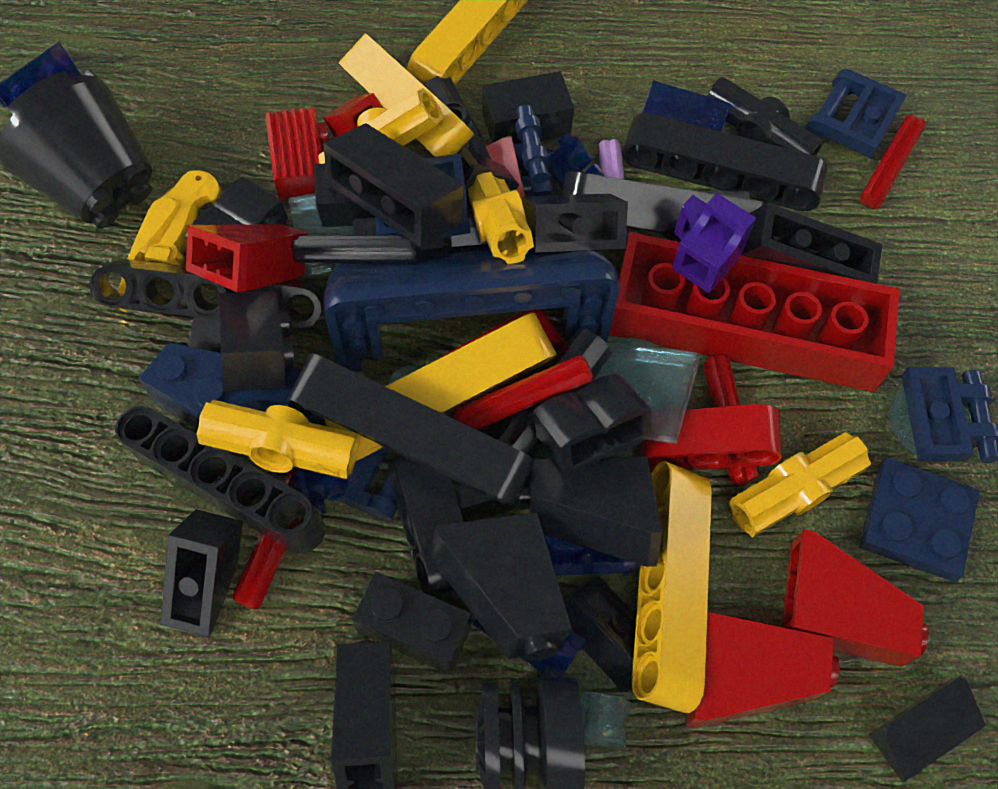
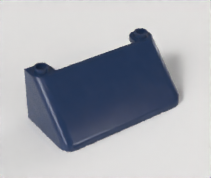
[324,244,620,372]

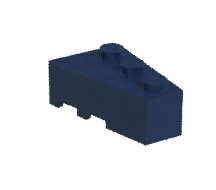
[138,342,310,462]

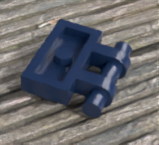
[513,105,552,196]
[901,367,998,463]

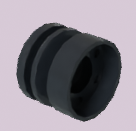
[475,678,585,789]

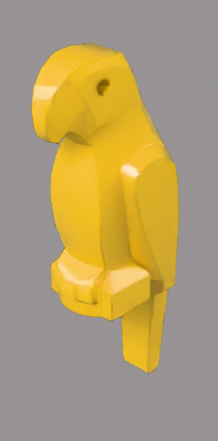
[118,170,222,312]

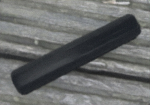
[291,236,422,264]

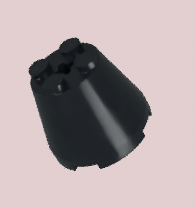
[0,70,153,229]

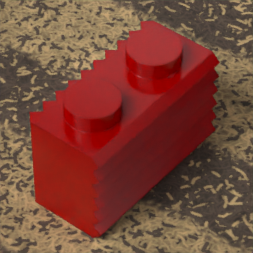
[265,106,329,201]

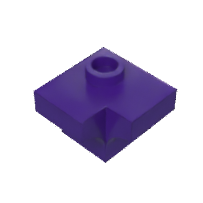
[672,193,756,293]

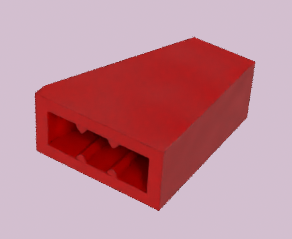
[186,224,308,292]
[781,529,929,667]
[685,612,840,728]

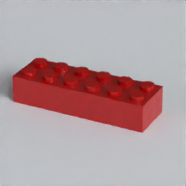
[609,232,900,392]

